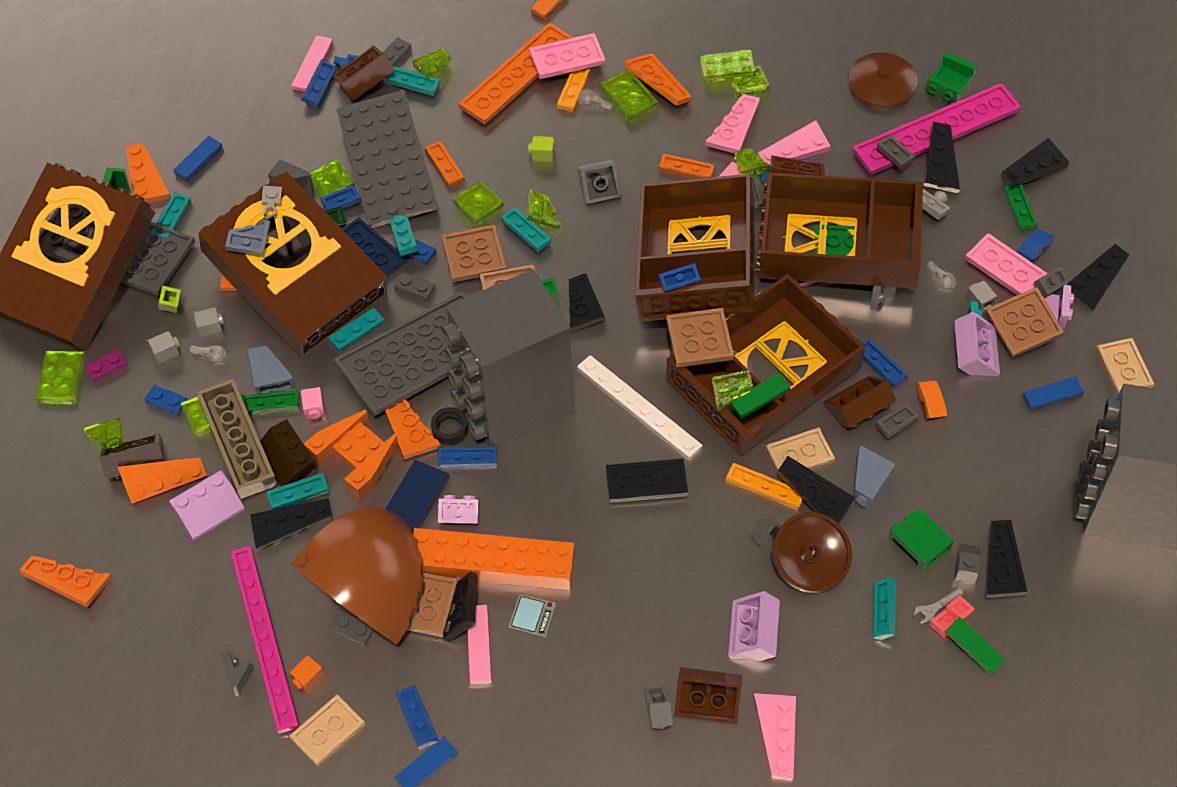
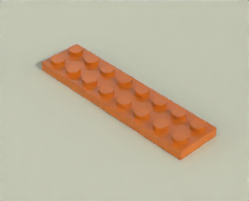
[459,22,573,125]

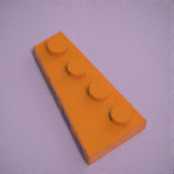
[623,53,692,106]
[385,399,441,460]
[118,457,207,504]
[19,555,111,607]

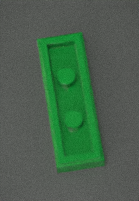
[1003,184,1038,232]
[730,373,790,419]
[241,390,300,415]
[945,616,1005,676]

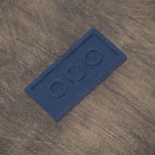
[342,217,407,277]
[385,460,450,534]

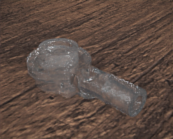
[579,89,613,110]
[927,261,956,290]
[190,345,227,363]

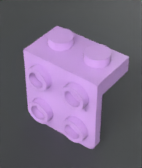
[1044,285,1074,329]

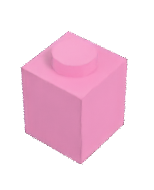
[301,387,325,419]

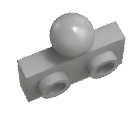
[922,189,950,220]

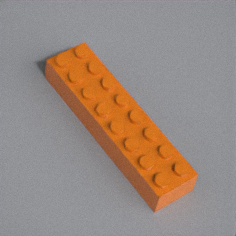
[413,528,575,590]

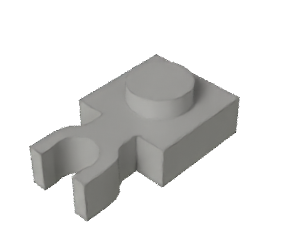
[261,185,282,218]

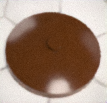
[848,52,918,110]
[772,512,852,593]

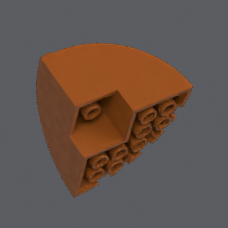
[291,508,423,645]

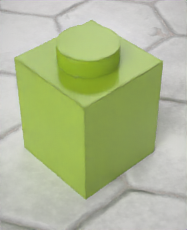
[528,136,554,162]
[158,286,181,313]

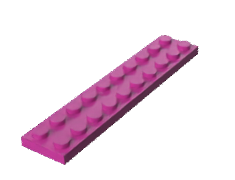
[852,83,1021,175]

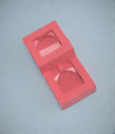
[929,596,975,639]

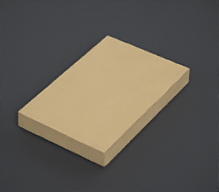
[1096,338,1154,396]
[765,427,835,480]
[289,694,365,767]

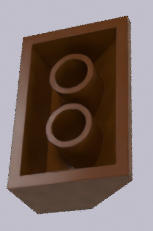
[332,45,395,100]
[768,155,825,176]
[823,376,896,428]
[674,667,742,723]

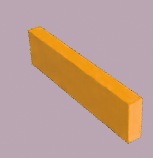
[557,67,592,112]
[725,463,803,511]

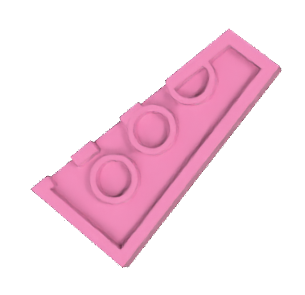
[705,94,760,154]
[758,121,830,166]
[753,693,796,779]

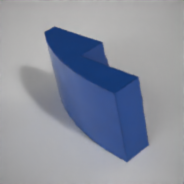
[1017,229,1054,260]

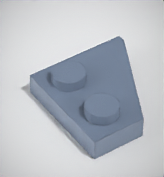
[225,221,270,256]

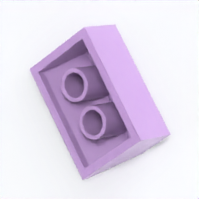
[954,312,1000,376]
[169,470,245,540]
[728,591,780,661]

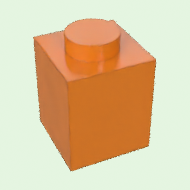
[290,655,325,693]

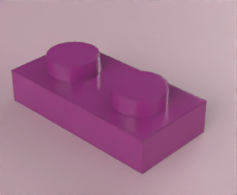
[84,349,128,384]

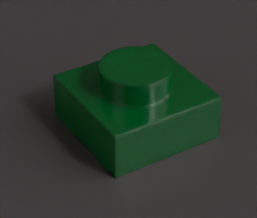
[324,206,347,226]

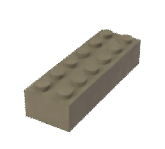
[197,378,276,499]

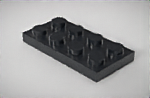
[606,458,688,503]

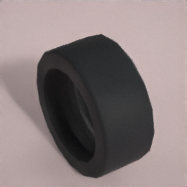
[431,407,468,446]

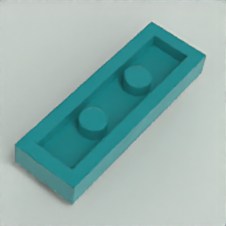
[386,66,440,96]
[150,192,191,239]
[501,207,551,252]
[389,215,418,256]
[328,307,385,353]
[266,473,329,510]
[873,577,895,641]

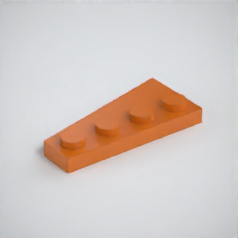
[126,143,171,203]

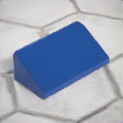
[658,263,701,292]

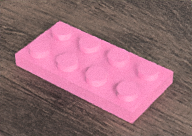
[529,33,605,79]
[965,233,1048,295]

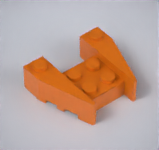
[304,410,398,501]

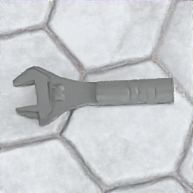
[913,588,964,624]

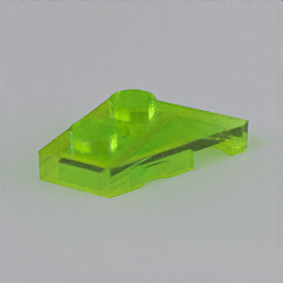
[412,48,451,79]
[732,65,771,98]
[735,148,770,176]
[527,190,562,230]
[711,370,754,410]
[83,417,124,449]

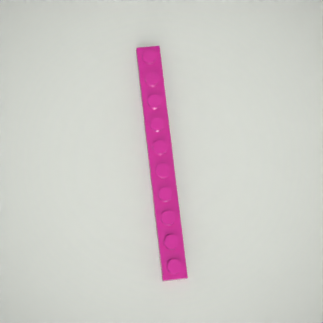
[231,546,299,734]

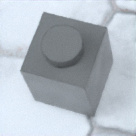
[966,280,997,313]
[193,307,224,338]
[148,331,180,364]

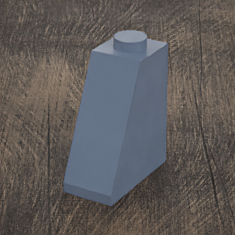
[248,346,295,394]
[853,446,896,508]

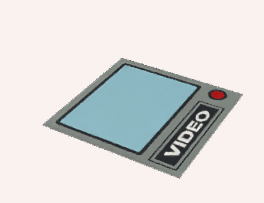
[508,594,556,637]

